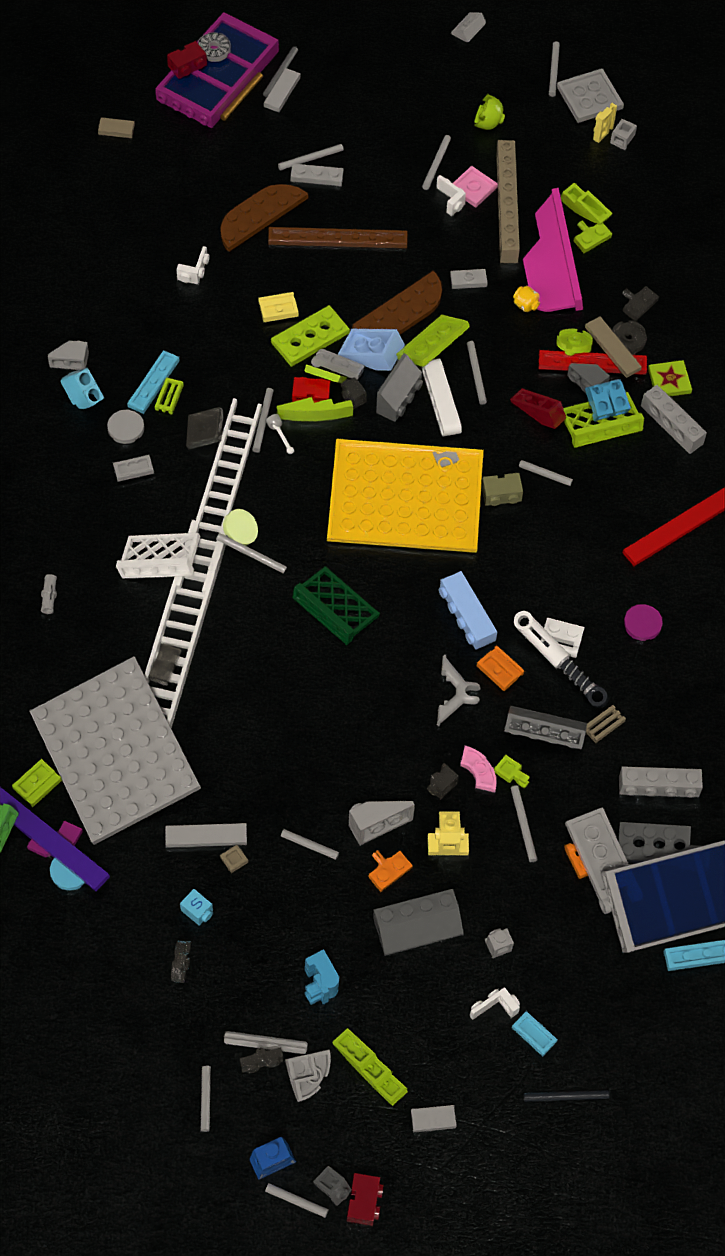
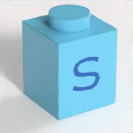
[180,889,213,925]

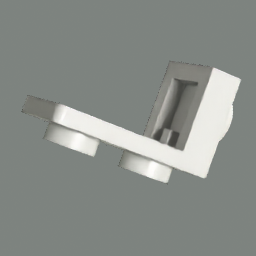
[437,175,466,216]
[177,246,210,284]
[470,987,520,1020]

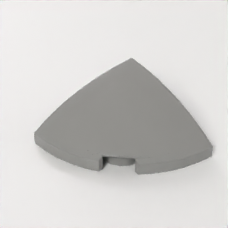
[285,1050,331,1102]

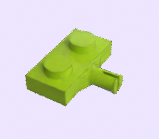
[574,220,612,253]

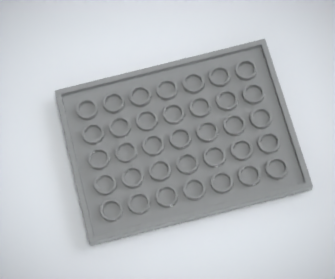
[30,657,201,845]

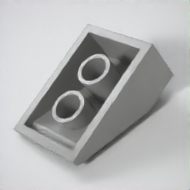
[349,801,414,845]

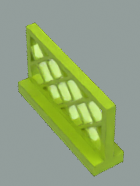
[563,392,644,447]

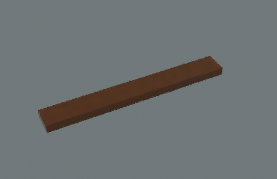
[268,227,407,248]

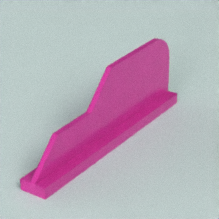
[523,188,583,312]

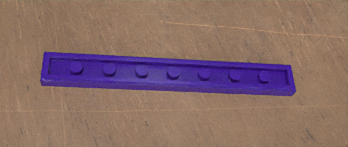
[0,787,110,891]

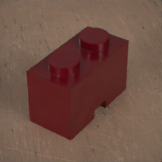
[167,41,207,79]
[347,1173,383,1226]

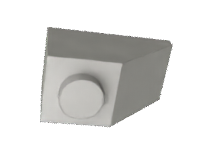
[48,341,89,370]

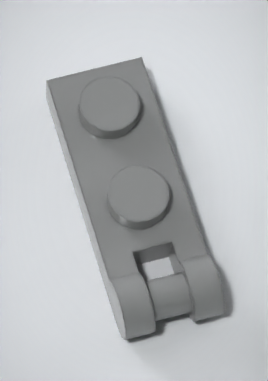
[311,349,365,380]

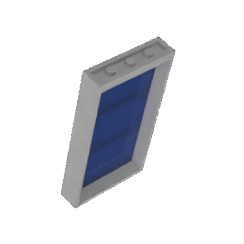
[601,841,725,953]

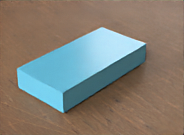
[512,1011,557,1056]

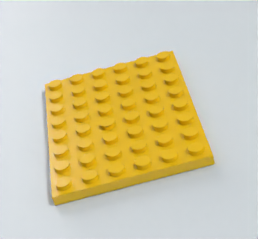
[327,439,483,553]

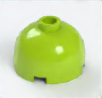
[475,94,505,130]

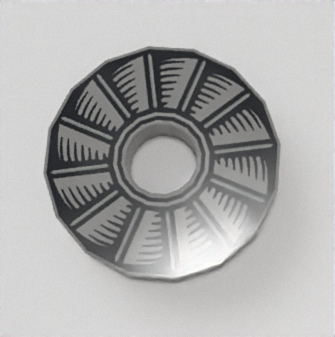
[198,33,231,62]

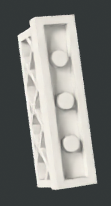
[116,533,200,578]

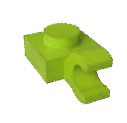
[494,755,530,788]

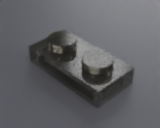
[148,644,181,686]

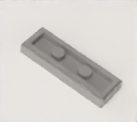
[264,68,300,112]

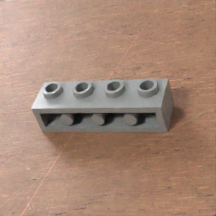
[619,767,702,797]

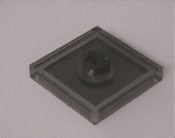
[186,407,223,449]

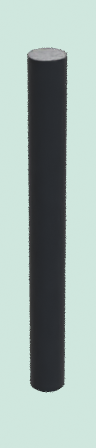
[524,1090,609,1102]

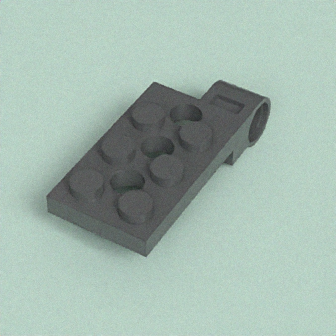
[619,822,710,872]

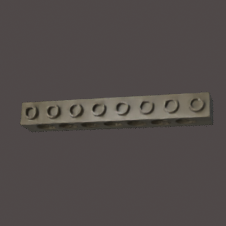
[496,140,519,263]

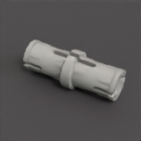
[41,575,57,614]

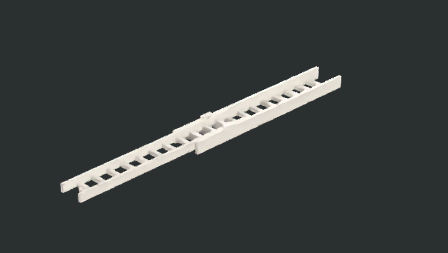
[144,398,262,728]

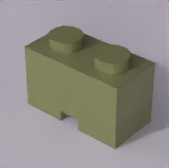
[481,473,523,506]

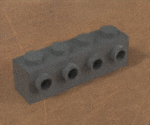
[505,706,587,749]

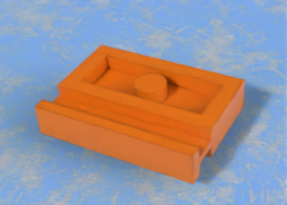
[477,646,524,691]

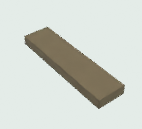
[585,317,642,378]

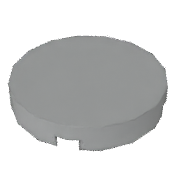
[108,410,144,444]

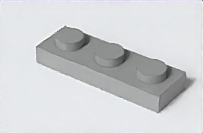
[291,164,343,186]

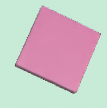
[452,166,498,208]

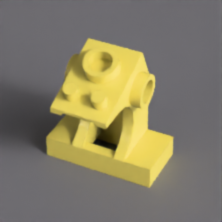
[428,812,469,855]

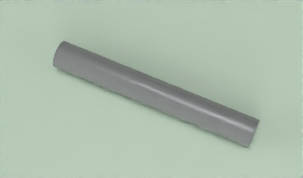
[519,460,573,486]
[281,829,339,860]
[201,1066,211,1132]
[265,1183,329,1217]

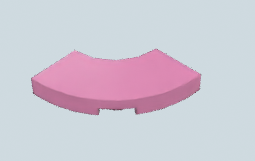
[460,746,496,792]

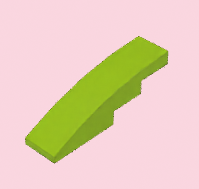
[277,397,353,421]
[332,1028,408,1106]

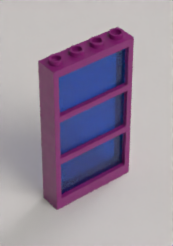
[156,12,279,128]

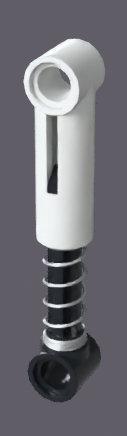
[514,611,608,708]

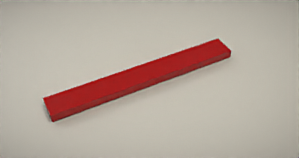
[623,488,725,566]

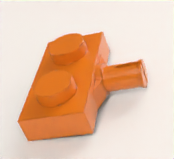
[368,850,413,892]

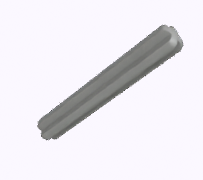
[224,1031,307,1054]

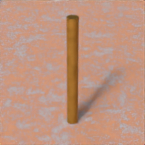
[220,72,263,120]

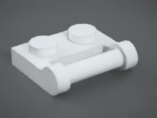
[541,618,584,658]

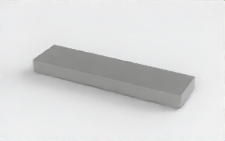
[166,823,247,847]

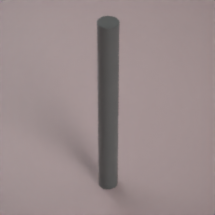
[263,47,298,97]

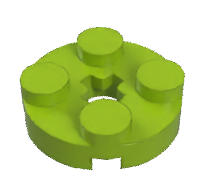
[556,329,593,356]

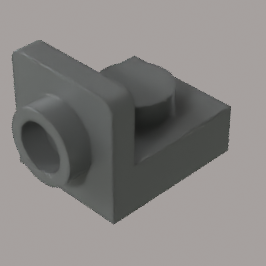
[313,1166,352,1205]

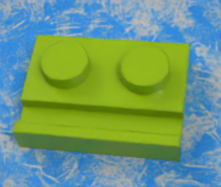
[12,759,62,807]

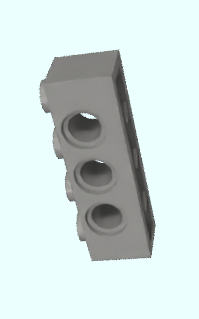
[641,385,707,454]

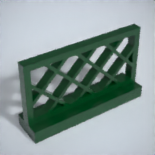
[292,567,380,645]

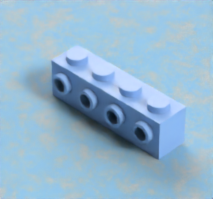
[439,571,497,650]

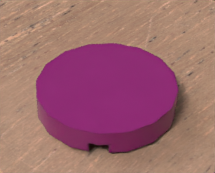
[624,604,663,641]

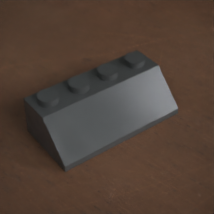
[373,889,464,956]

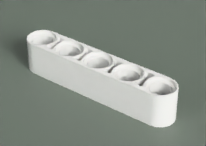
[422,358,462,437]

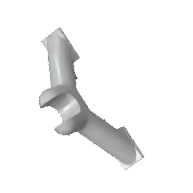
[437,655,480,726]

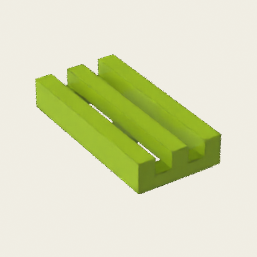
[155,377,184,414]

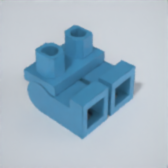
[585,379,631,421]
[305,949,339,1005]

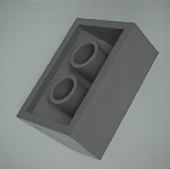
[376,353,423,422]

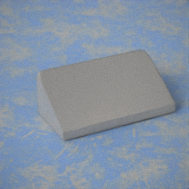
[451,12,486,42]

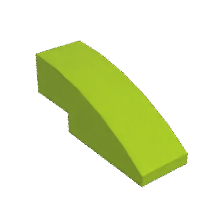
[561,183,612,224]

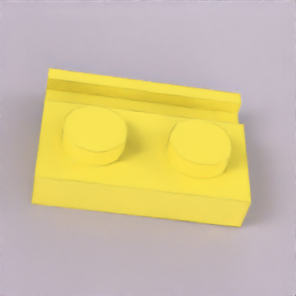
[593,103,617,143]
[259,292,298,322]

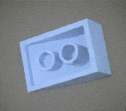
[338,329,405,371]

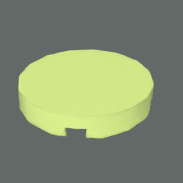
[223,509,258,546]

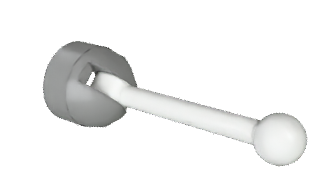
[266,414,294,454]

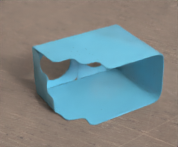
[61,368,104,409]

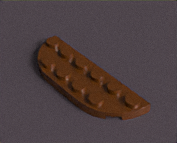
[221,184,308,252]
[352,271,442,334]

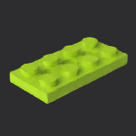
[271,305,350,367]
[396,315,469,367]

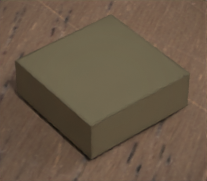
[220,845,248,873]

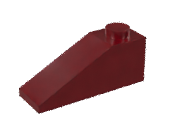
[510,389,567,429]

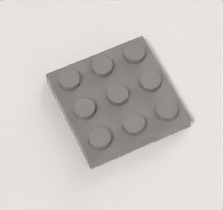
[557,69,624,123]

